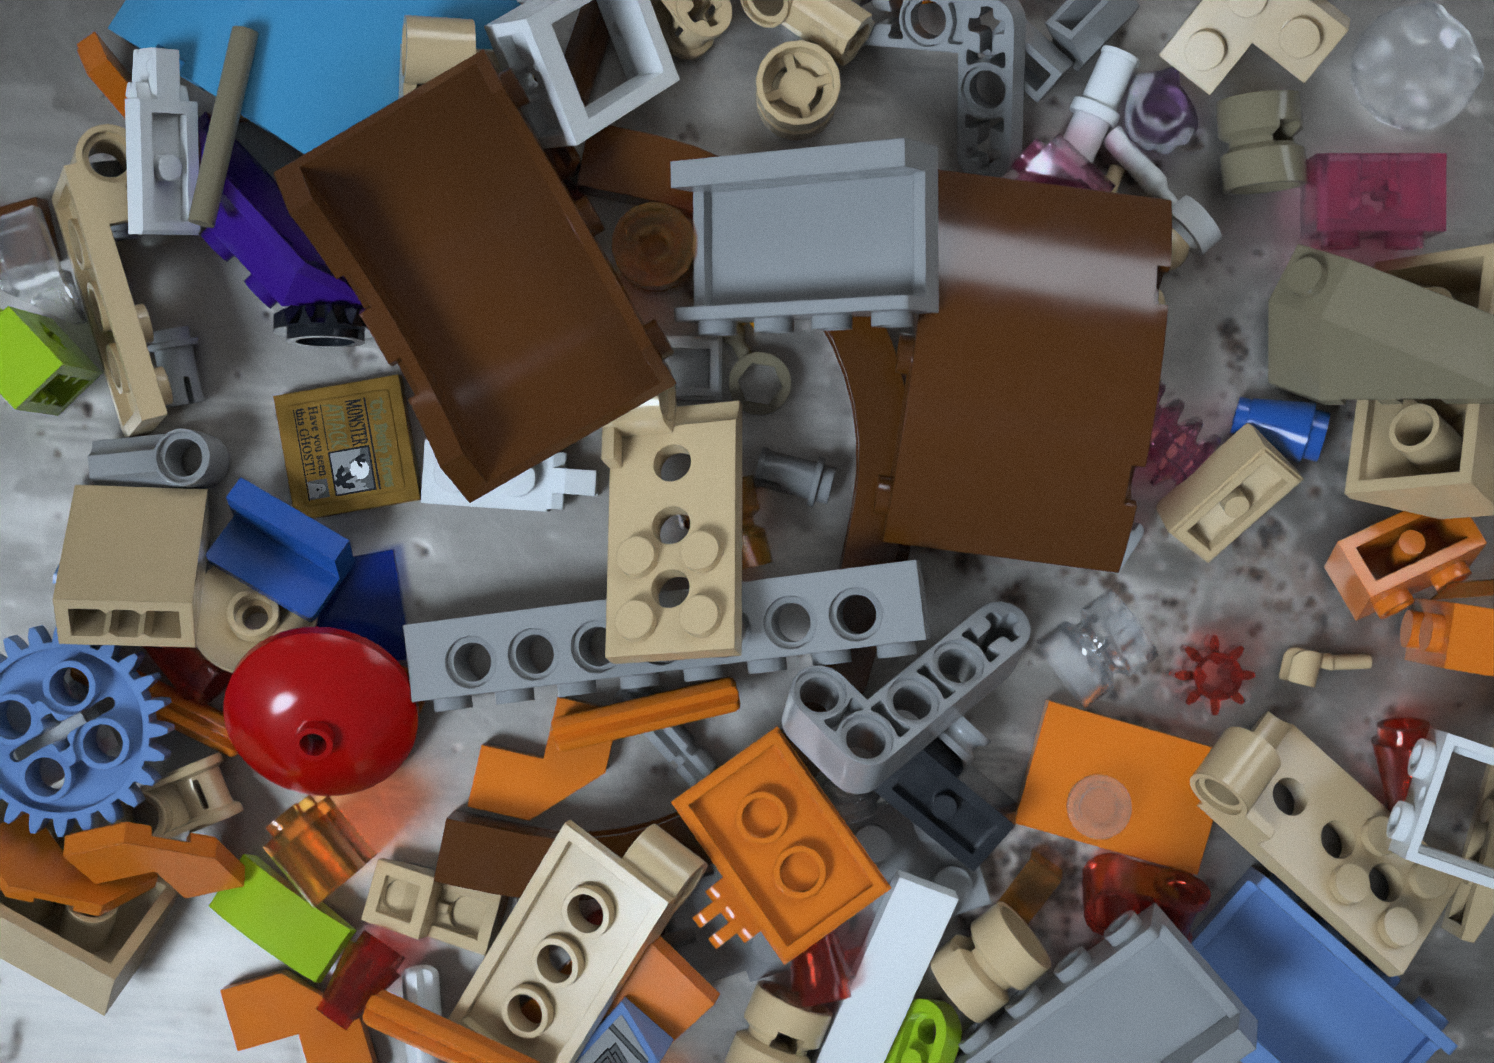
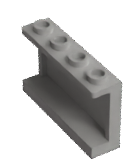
[670,138,939,336]
[954,903,1258,1063]

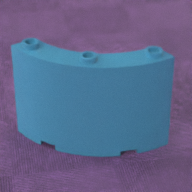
[108,0,521,154]

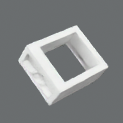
[484,0,680,149]
[1386,727,1494,889]

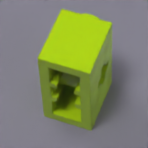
[0,306,103,416]

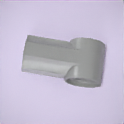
[88,428,230,489]

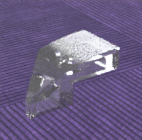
[0,205,88,325]

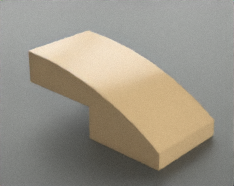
[361,858,509,956]

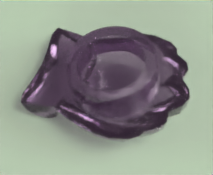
[1124,67,1198,155]

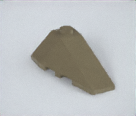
[1268,244,1494,405]

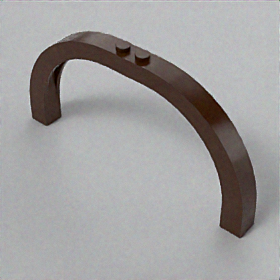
[433,125,911,901]

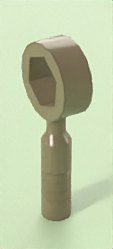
[691,276,792,416]

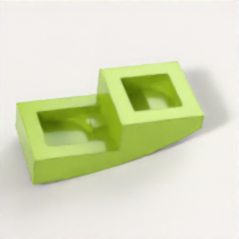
[209,854,357,983]

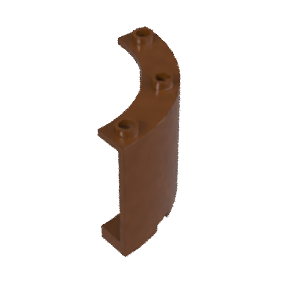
[273,49,677,503]
[873,169,1172,573]

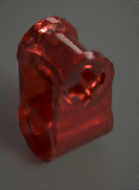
[1081,853,1211,943]

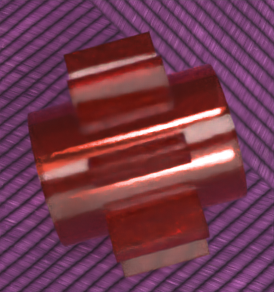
[1169,634,1255,715]

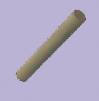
[188,26,259,228]

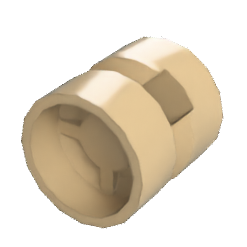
[756,40,841,141]
[930,902,1052,1023]
[723,980,833,1063]

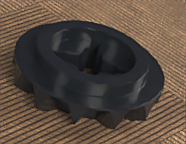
[273,303,373,348]

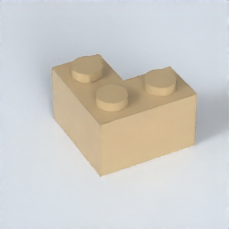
[1159,0,1351,95]

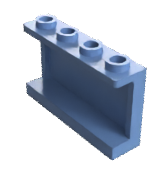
[1187,866,1458,1063]

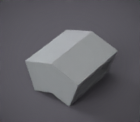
[1045,0,1140,72]
[982,20,1074,103]

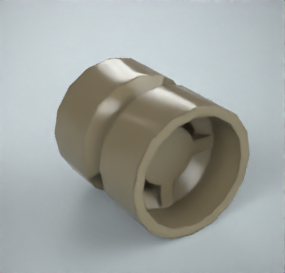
[1215,90,1308,195]

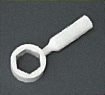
[1102,126,1222,256]

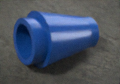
[1230,396,1331,464]

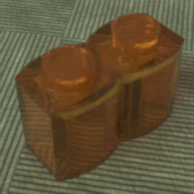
[262,795,377,908]

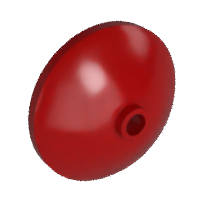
[223,627,419,797]

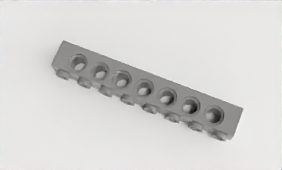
[403,560,931,712]

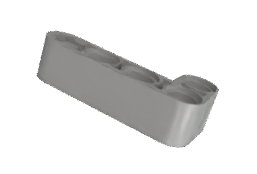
[781,601,1031,794]

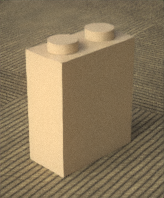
[53,485,210,648]

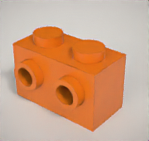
[1324,511,1487,621]

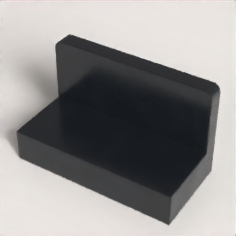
[874,737,1017,872]

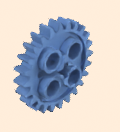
[0,625,175,837]

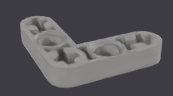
[852,0,1026,178]

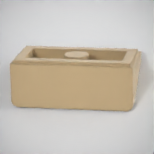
[1156,423,1304,563]

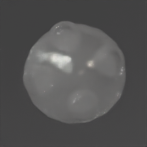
[1351,1,1484,130]

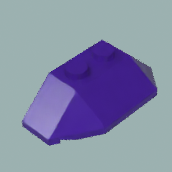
[198,111,364,309]

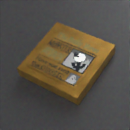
[273,374,421,519]

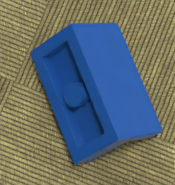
[206,477,355,622]

